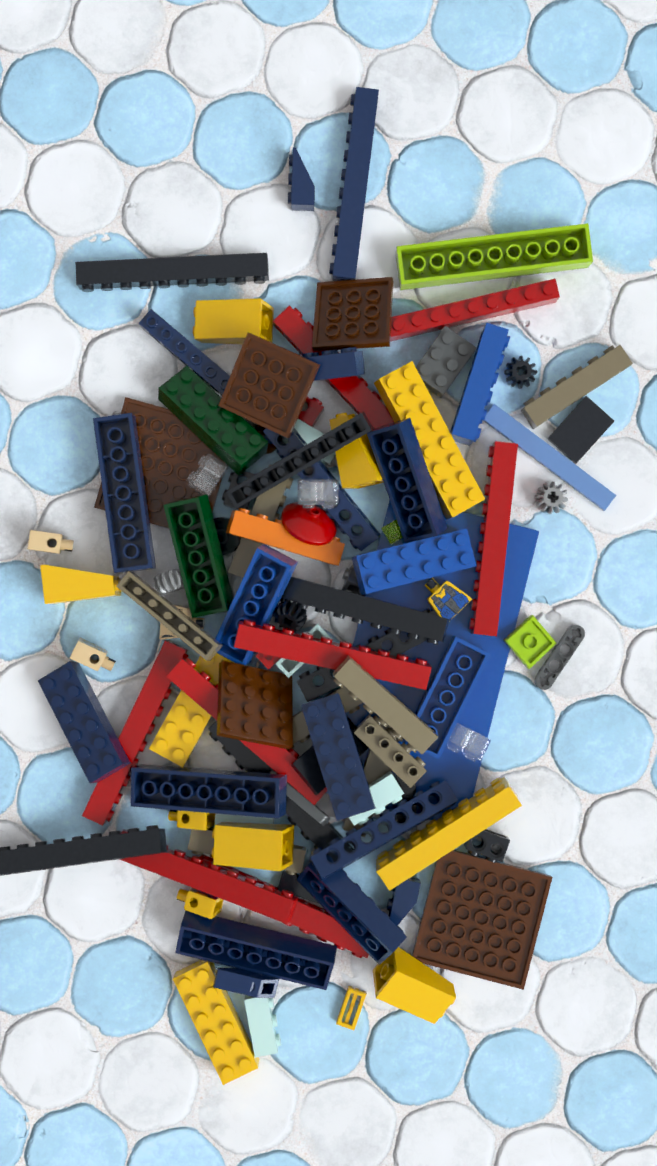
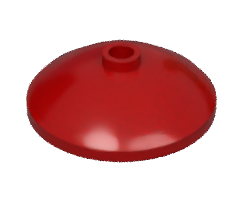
[281,502,336,546]

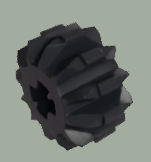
[504,356,537,389]
[273,599,307,631]

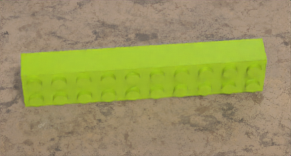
[395,223,593,290]

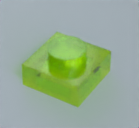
[381,519,403,545]

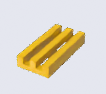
[336,986,367,1030]

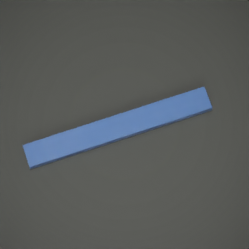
[484,404,616,511]

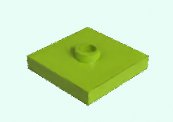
[503,615,557,669]

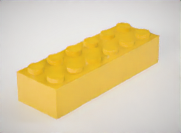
[149,653,235,768]
[173,960,260,1085]

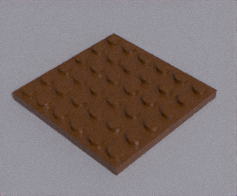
[94,397,226,529]
[412,850,553,990]

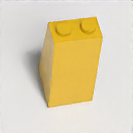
[193,298,274,345]
[329,413,384,489]
[40,565,122,604]
[211,822,294,871]
[373,947,456,1024]

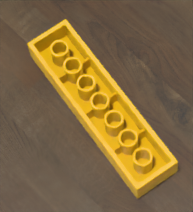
[374,361,485,519]
[376,776,522,891]

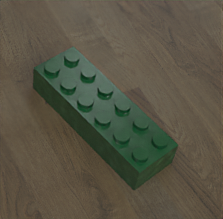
[158,366,269,476]
[163,494,233,618]

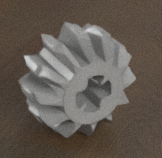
[535,482,568,514]
[153,569,184,595]

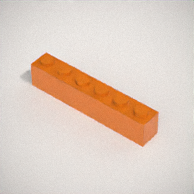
[226,508,345,566]

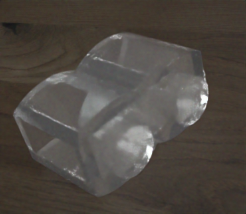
[187,453,229,499]
[298,479,339,509]
[447,722,491,762]

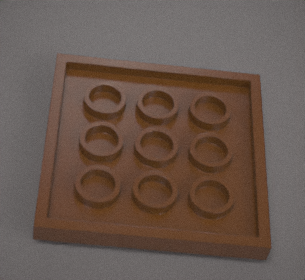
[312,277,394,351]
[218,332,320,438]
[217,660,293,749]

